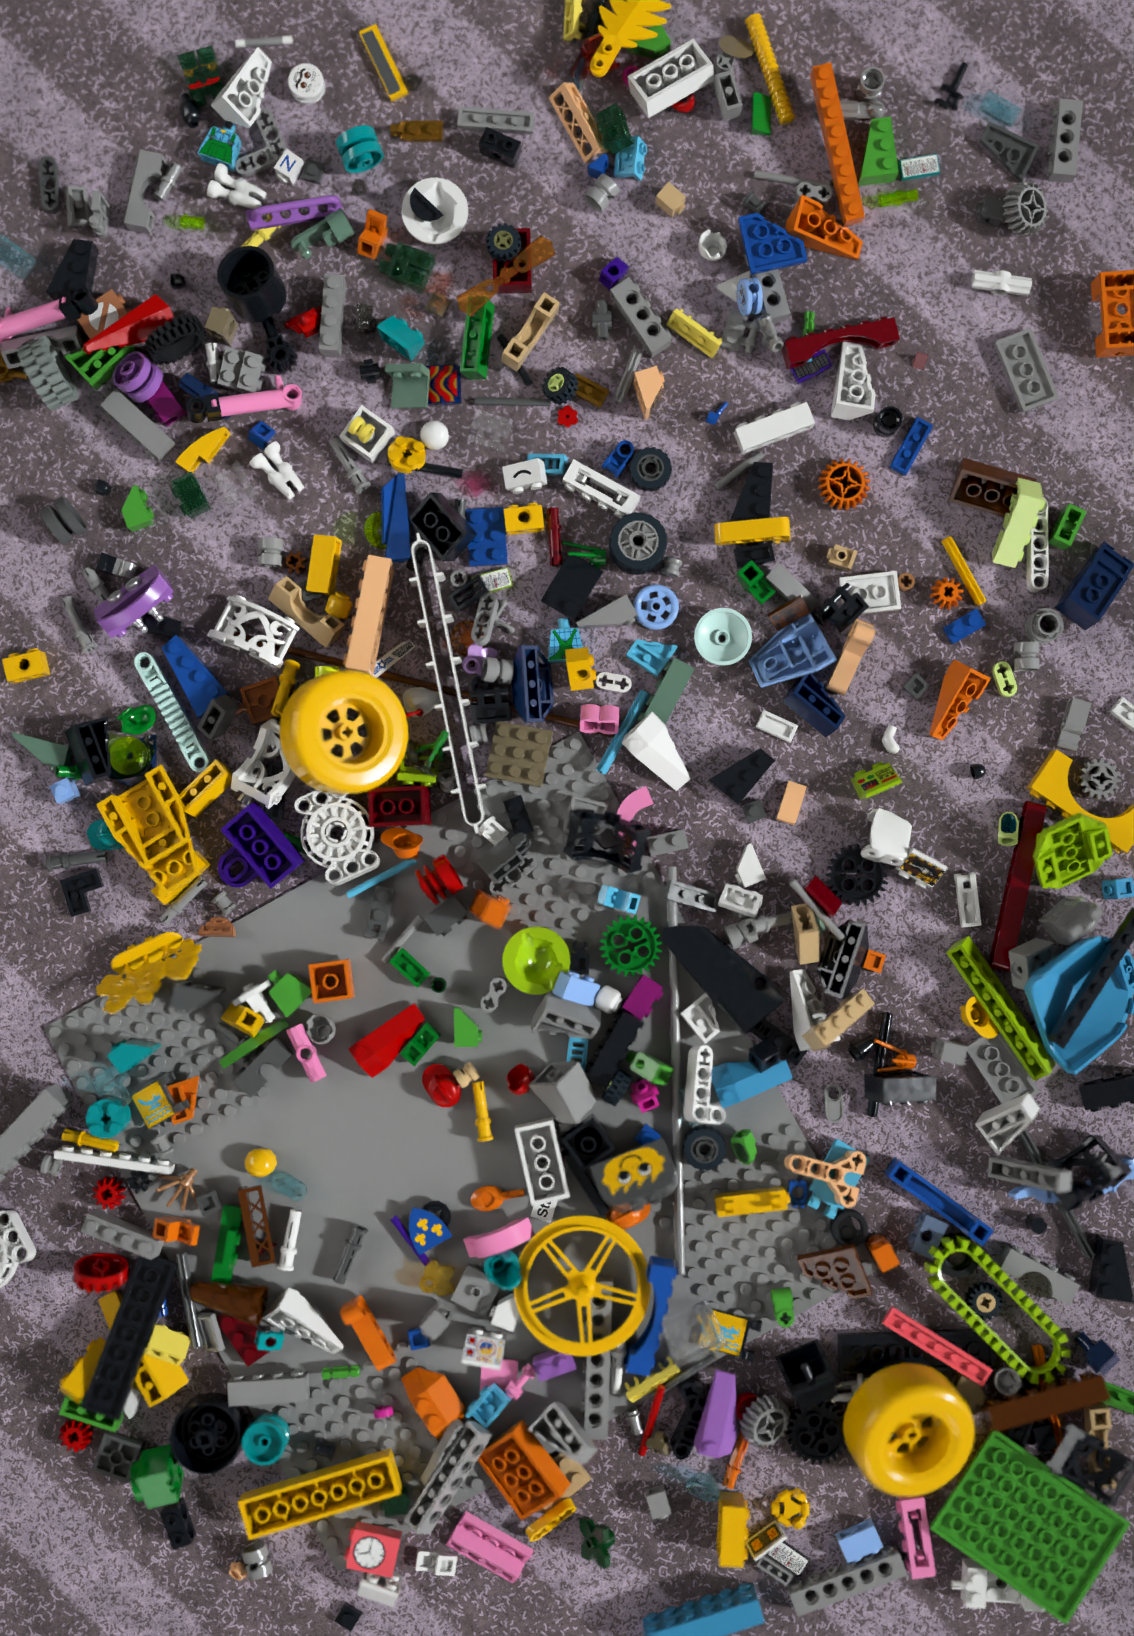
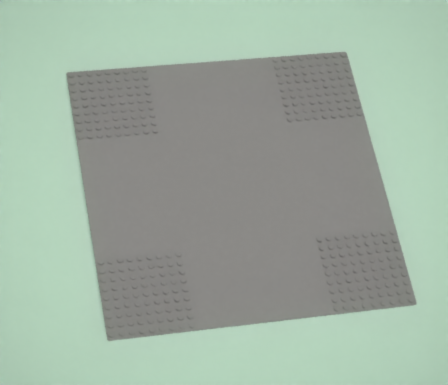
[45,733,877,1571]

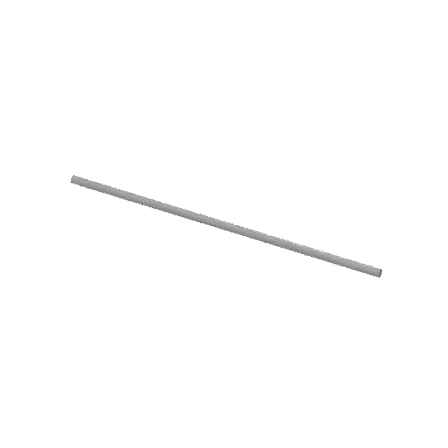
[667,867,685,1275]

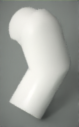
[882,725,900,754]

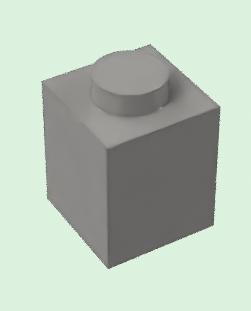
[645,1484,671,1520]

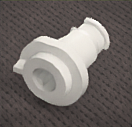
[832,1373,868,1403]

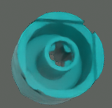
[86,1096,131,1139]

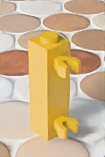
[714,1186,790,1217]

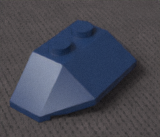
[512,645,554,723]

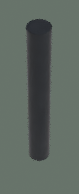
[497,334,533,386]

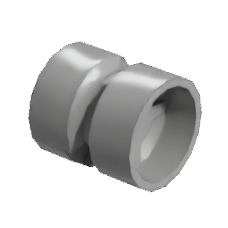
[856,67,885,102]
[584,174,620,212]
[257,537,284,568]
[1013,642,1040,671]
[481,657,514,685]
[724,918,759,950]
[993,1367,1021,1395]
[241,1541,273,1580]

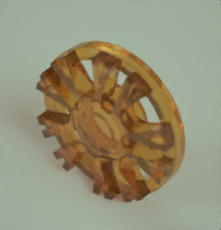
[450,621,485,656]

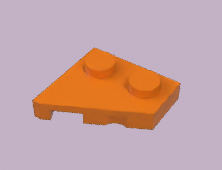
[167,1075,199,1125]

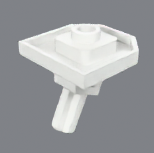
[232,979,275,1023]

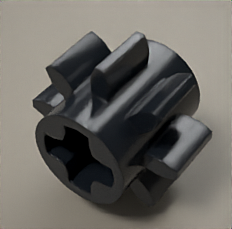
[359,359,381,384]
[126,1170,152,1194]

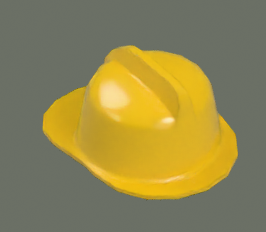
[960,996,999,1039]

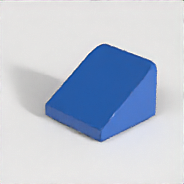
[587,153,609,179]
[248,420,276,449]

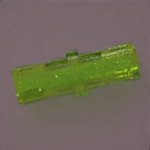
[878,188,919,208]

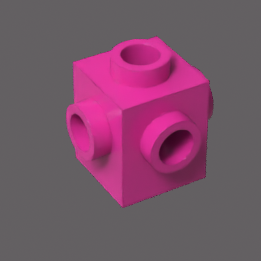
[630,1078,660,1113]

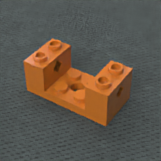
[1091,270,1134,358]

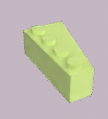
[992,478,1045,568]

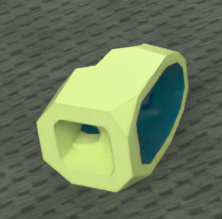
[998,812,1019,846]

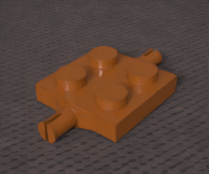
[235,676,296,725]

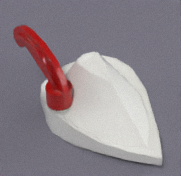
[403,687,445,718]

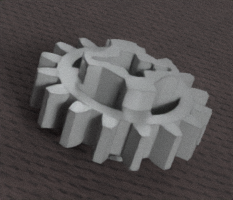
[1077,758,1121,800]

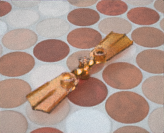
[456,235,555,317]

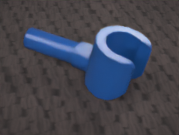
[706,401,728,424]

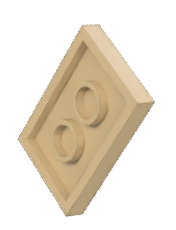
[540,1452,591,1514]

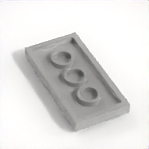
[994,328,1059,413]
[966,1031,1040,1104]

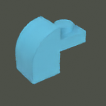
[597,884,641,914]

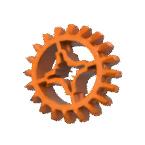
[818,458,870,510]

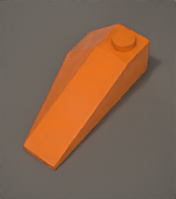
[785,195,863,260]
[929,659,991,741]

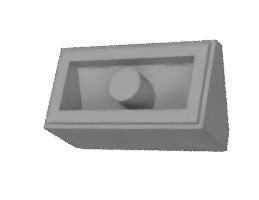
[64,185,90,227]

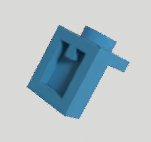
[1102,877,1134,900]

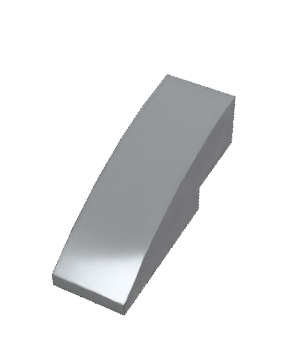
[765,563,819,613]

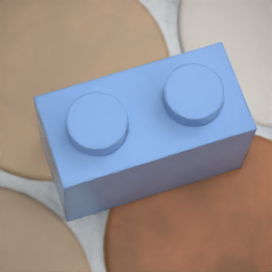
[552,970,600,1007]
[836,1518,884,1563]

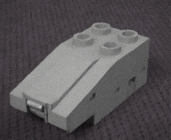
[1038,896,1105,946]

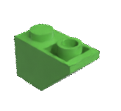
[121,485,155,532]

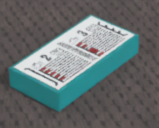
[898,154,940,181]

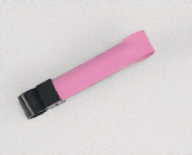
[0,287,98,343]
[186,375,302,423]

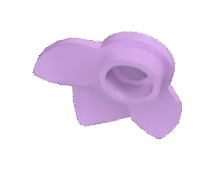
[462,643,498,676]

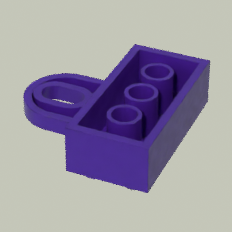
[218,802,306,889]

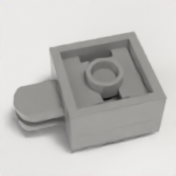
[1009,938,1063,990]

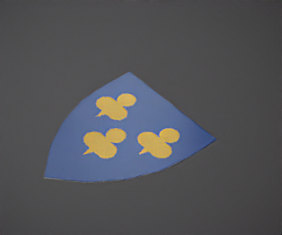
[409,1207,452,1255]

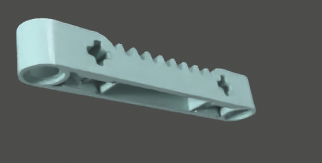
[134,652,212,773]

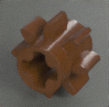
[283,551,307,575]

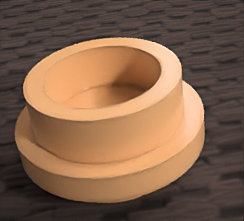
[229,1561,247,1581]

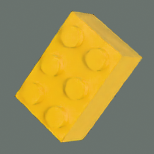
[716,1491,750,1568]

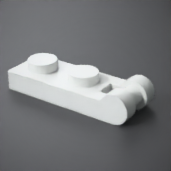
[954,872,982,928]

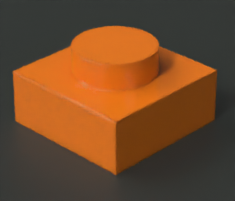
[862,949,886,973]

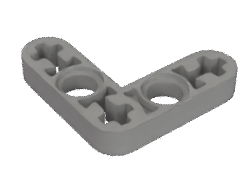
[235,108,286,177]

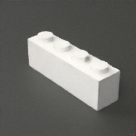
[734,402,815,454]

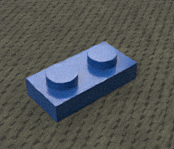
[942,608,986,644]

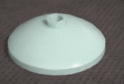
[694,608,752,666]

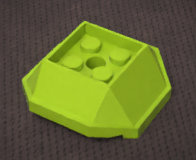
[1033,812,1113,889]

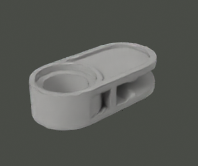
[824,1083,844,1123]

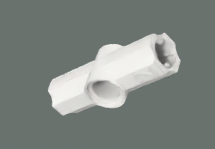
[971,270,1032,296]

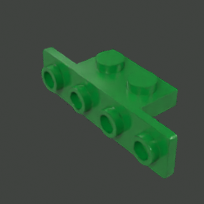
[211,1204,242,1284]

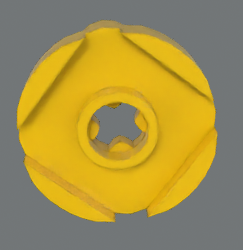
[387,436,426,473]

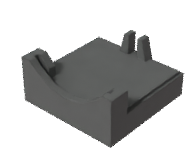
[92,1430,145,1483]

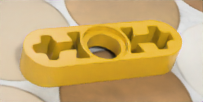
[525,1498,576,1542]

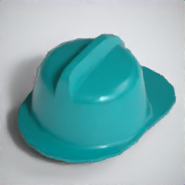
[87,819,124,850]

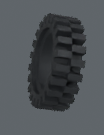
[145,315,207,365]

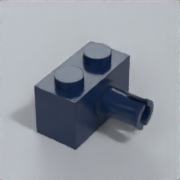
[1075,1331,1120,1376]

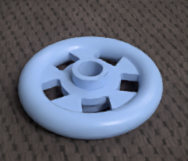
[633,584,679,630]

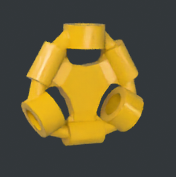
[771,1487,810,1530]

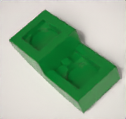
[400,1022,442,1066]

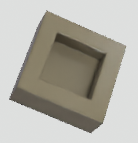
[425,291,452,319]
[645,1431,672,1457]

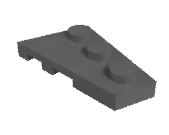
[979,121,1040,182]

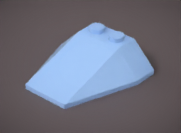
[748,612,836,688]

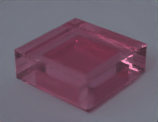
[464,470,491,498]

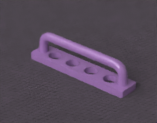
[246,195,342,231]

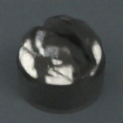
[405,73,422,92]
[351,179,367,196]

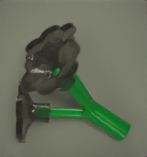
[406,730,453,778]

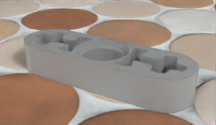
[471,593,499,646]
[489,854,537,896]

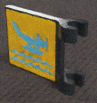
[702,1308,762,1362]

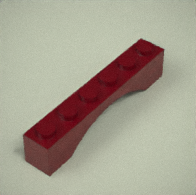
[781,316,900,369]

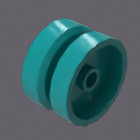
[335,125,384,174]
[242,1413,290,1465]

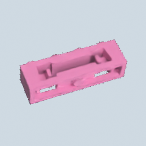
[895,1495,936,1579]

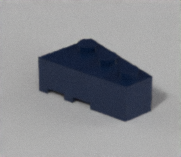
[782,672,846,737]

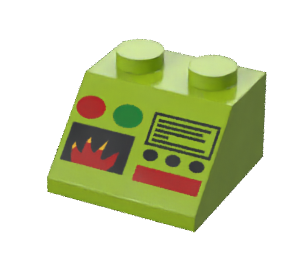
[851,761,902,800]

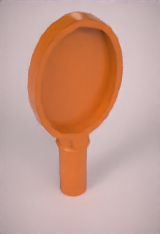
[470,1185,525,1211]

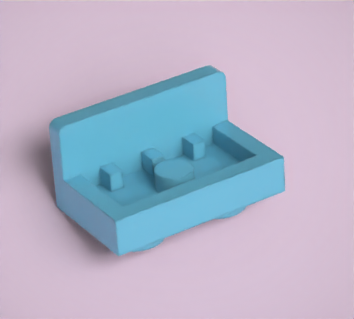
[465,1382,511,1429]

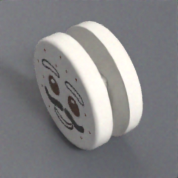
[288,63,325,104]

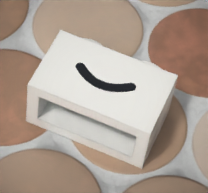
[502,458,547,494]

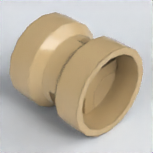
[453,1061,480,1088]

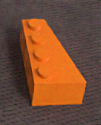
[468,889,512,929]

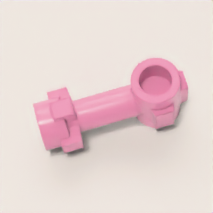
[504,1363,536,1400]

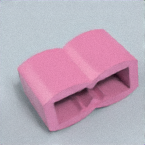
[580,704,619,734]

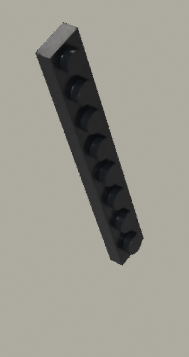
[1047,907,1134,1049]

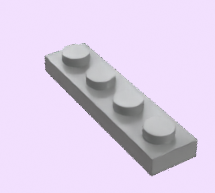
[457,106,534,135]

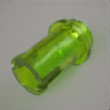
[180,213,205,230]

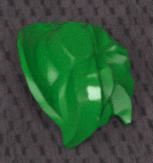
[116,705,156,735]

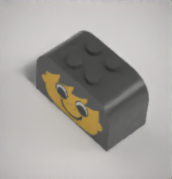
[590,1138,678,1213]

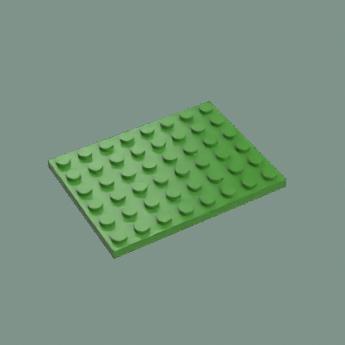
[929,1431,1131,1624]

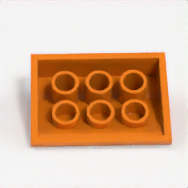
[477,1420,570,1521]

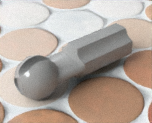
[840,100,885,120]

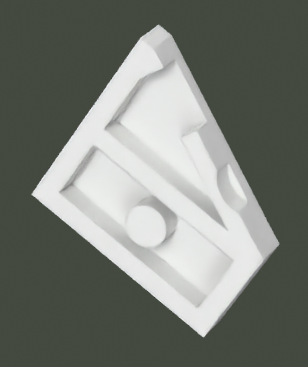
[680,993,720,1044]

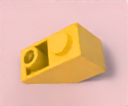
[221,1002,264,1038]

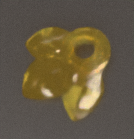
[419,1260,455,1296]

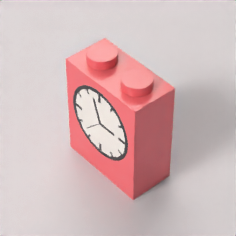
[344,1521,402,1578]

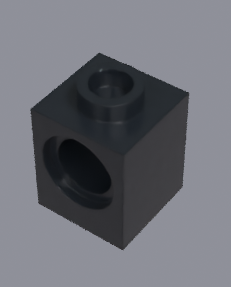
[748,1038,780,1073]

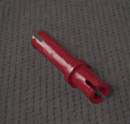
[546,507,562,566]

